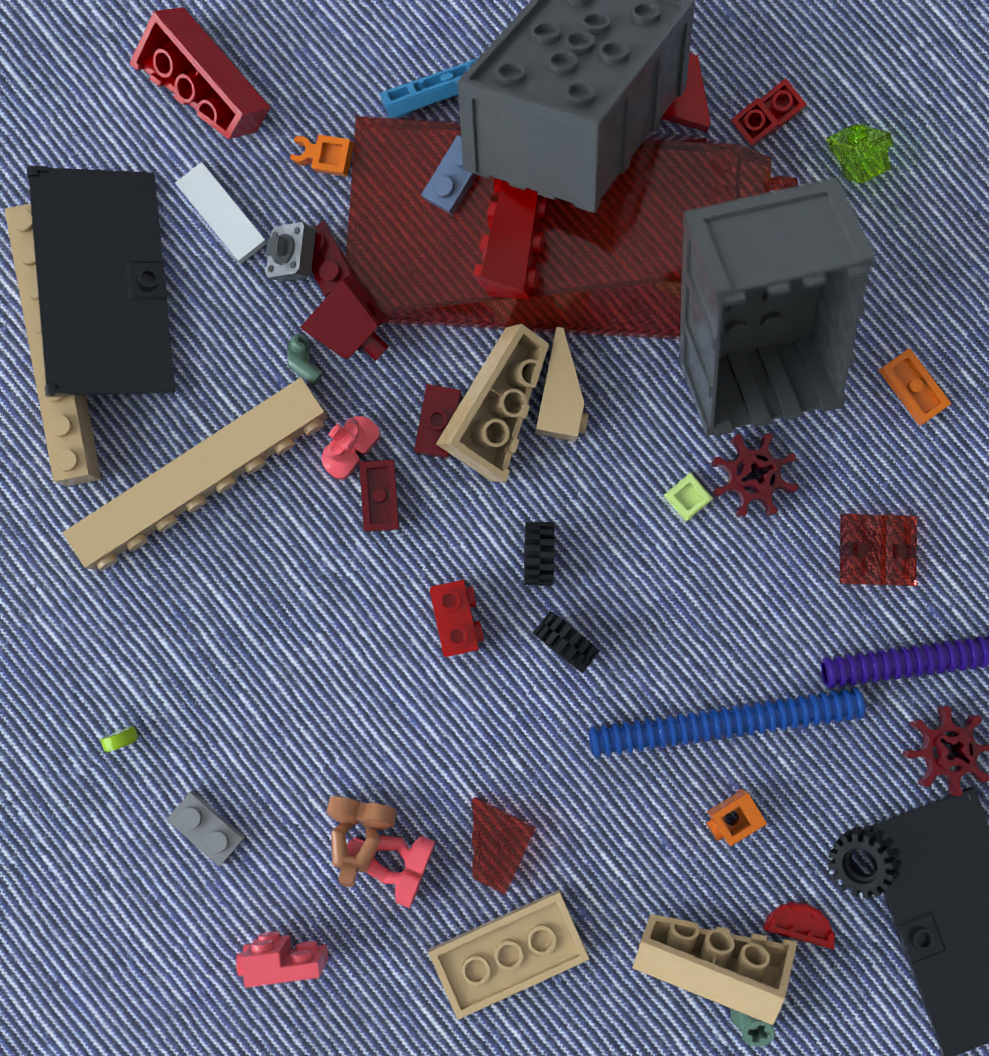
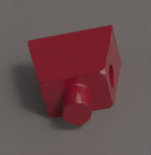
[300,273,389,361]

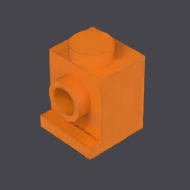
[706,788,767,847]

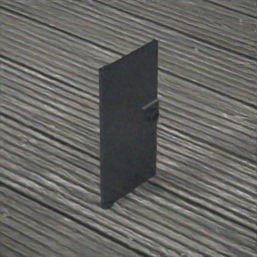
[27,166,175,397]
[861,787,989,1056]

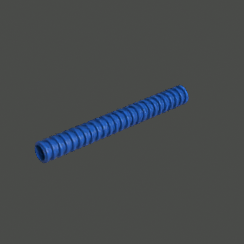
[589,687,866,758]

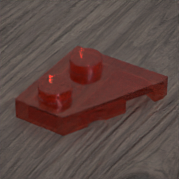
[471,797,537,894]

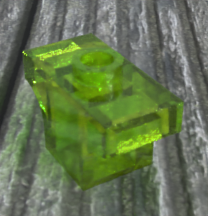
[826,123,894,184]

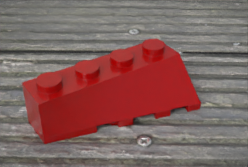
[129,7,271,139]
[473,178,549,300]

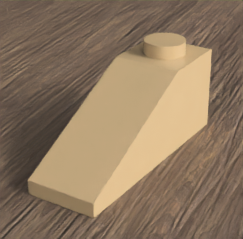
[535,326,589,442]

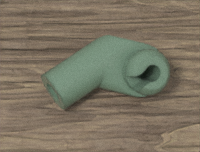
[287,334,324,386]

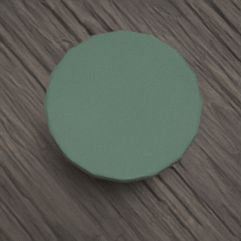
[730,1009,777,1047]

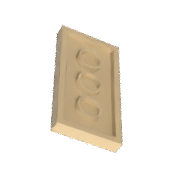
[428,890,590,1020]

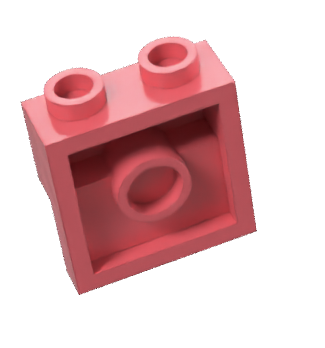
[236,931,329,988]

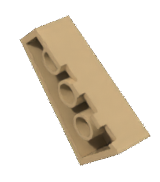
[436,324,549,482]
[632,914,797,1025]

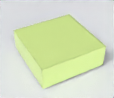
[663,472,713,522]

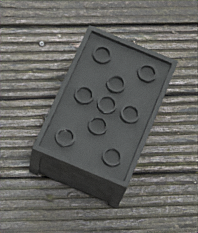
[458,0,695,213]
[679,178,876,436]

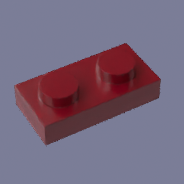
[311,221,356,297]
[359,459,400,533]

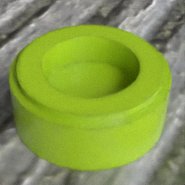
[100,726,139,752]

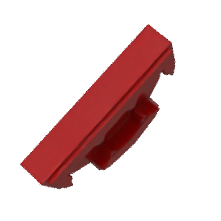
[762,902,835,950]

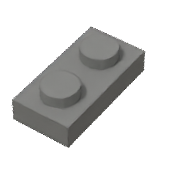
[166,791,245,867]

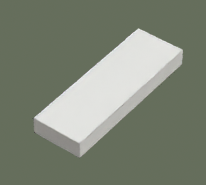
[175,162,267,264]

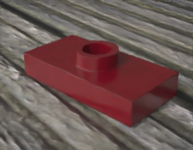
[414,384,461,459]

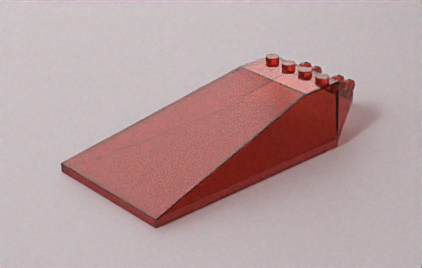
[346,116,798,340]

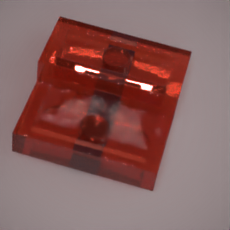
[839,513,917,586]

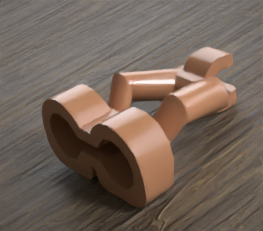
[326,796,397,887]

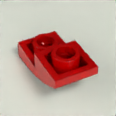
[731,78,807,148]

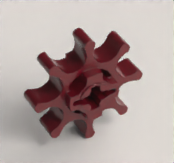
[711,433,798,517]
[903,706,989,797]

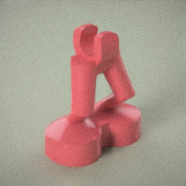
[321,416,381,480]
[347,835,436,909]

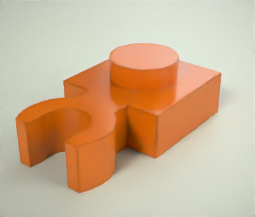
[290,134,354,177]

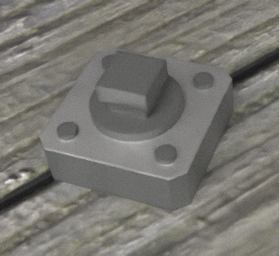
[266,222,316,282]

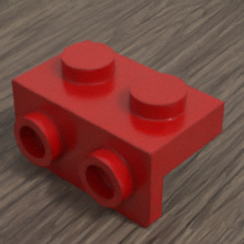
[429,580,484,657]

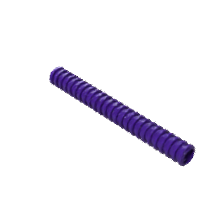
[821,635,989,688]

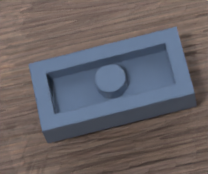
[421,135,477,216]

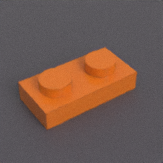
[878,348,952,426]

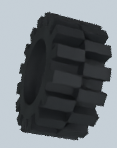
[524,522,555,586]
[533,611,600,673]
[828,826,901,898]

